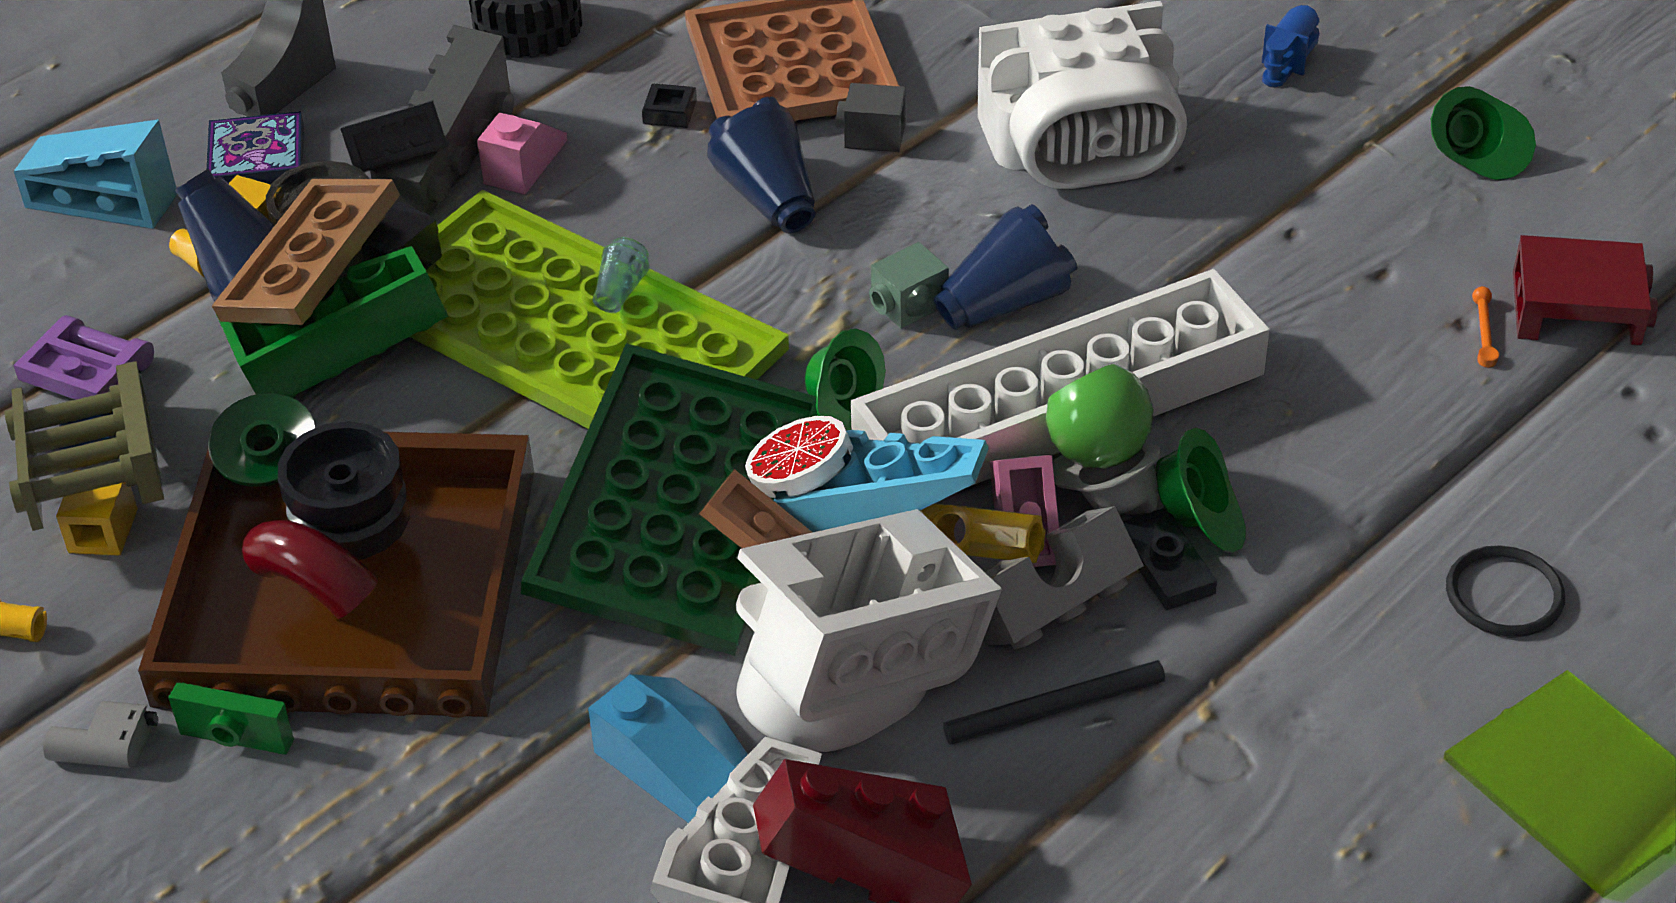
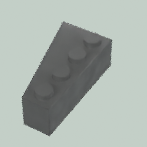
[370,25,514,215]

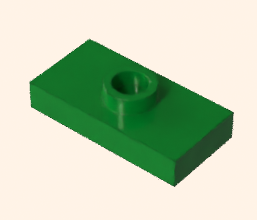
[168,682,294,755]

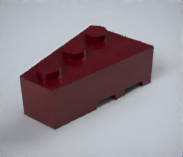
[753,759,972,903]

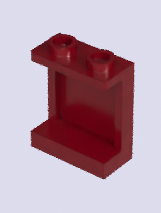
[1513,235,1658,345]

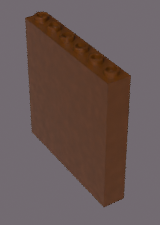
[138,432,534,718]

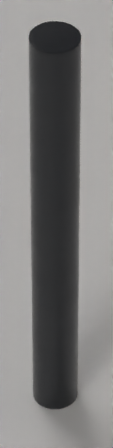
[943,660,1165,745]

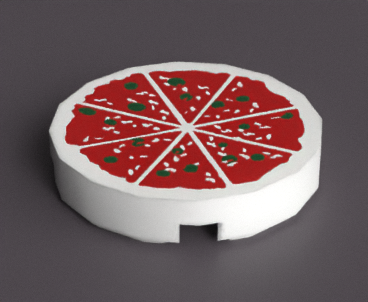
[745,416,853,498]

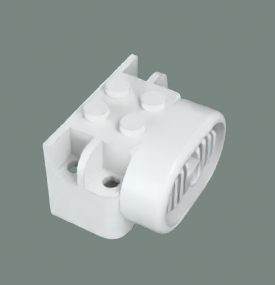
[978,1,1187,189]
[736,509,1002,752]

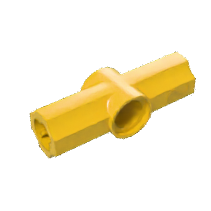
[920,504,1046,563]

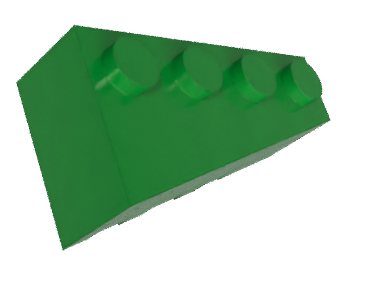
[216,246,449,398]

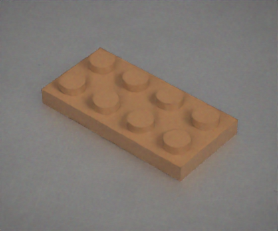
[212,179,400,325]

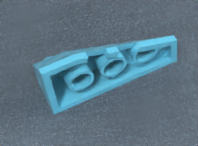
[773,430,989,532]

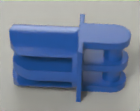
[1262,5,1320,87]

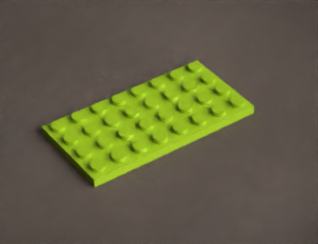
[410,189,789,429]

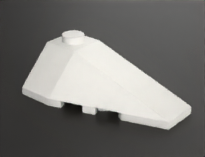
[650,736,822,903]

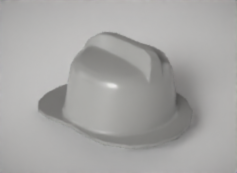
[1052,444,1161,515]

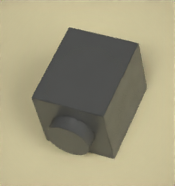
[836,83,906,152]

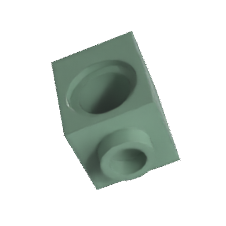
[869,242,949,329]

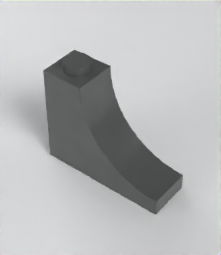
[221,0,336,117]

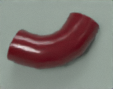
[242,520,378,619]

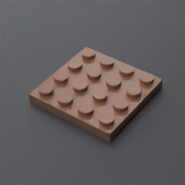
[685,0,899,121]

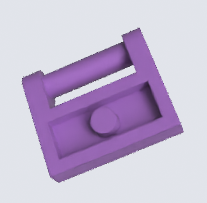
[13,315,154,400]

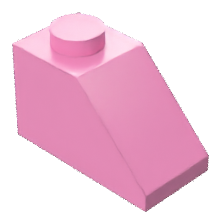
[477,113,568,195]
[989,455,1059,567]

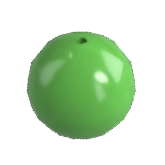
[1045,364,1154,469]

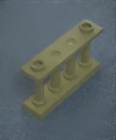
[4,361,164,531]

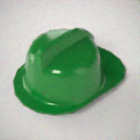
[1430,86,1536,180]
[805,328,886,431]
[1156,427,1246,553]

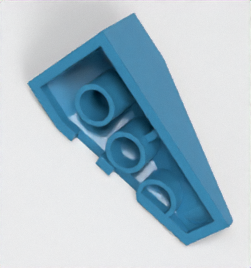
[588,674,748,823]

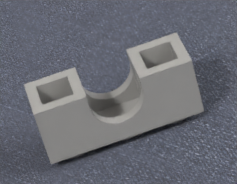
[984,506,1144,650]

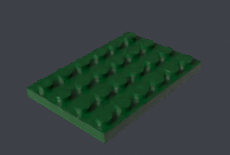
[521,343,818,656]

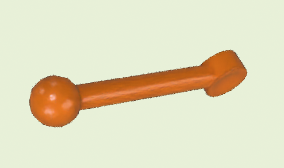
[1472,286,1499,368]

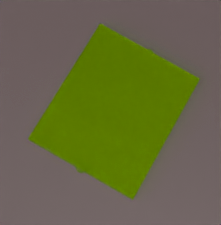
[1443,670,1676,898]

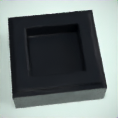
[642,83,697,128]

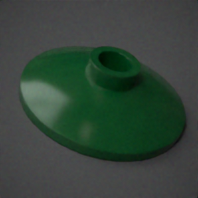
[208,393,316,487]

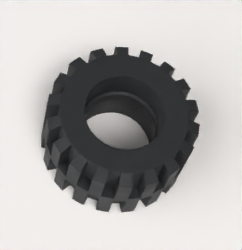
[469,0,582,58]

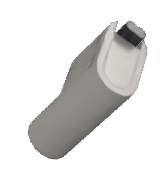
[43,701,159,769]

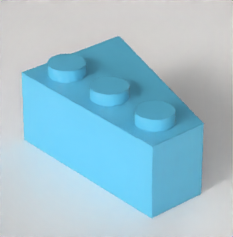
[14,119,177,229]

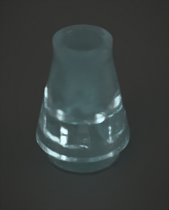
[593,237,650,313]

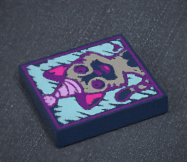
[206,111,304,185]

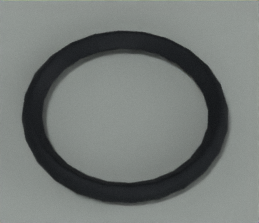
[1446,545,1565,637]

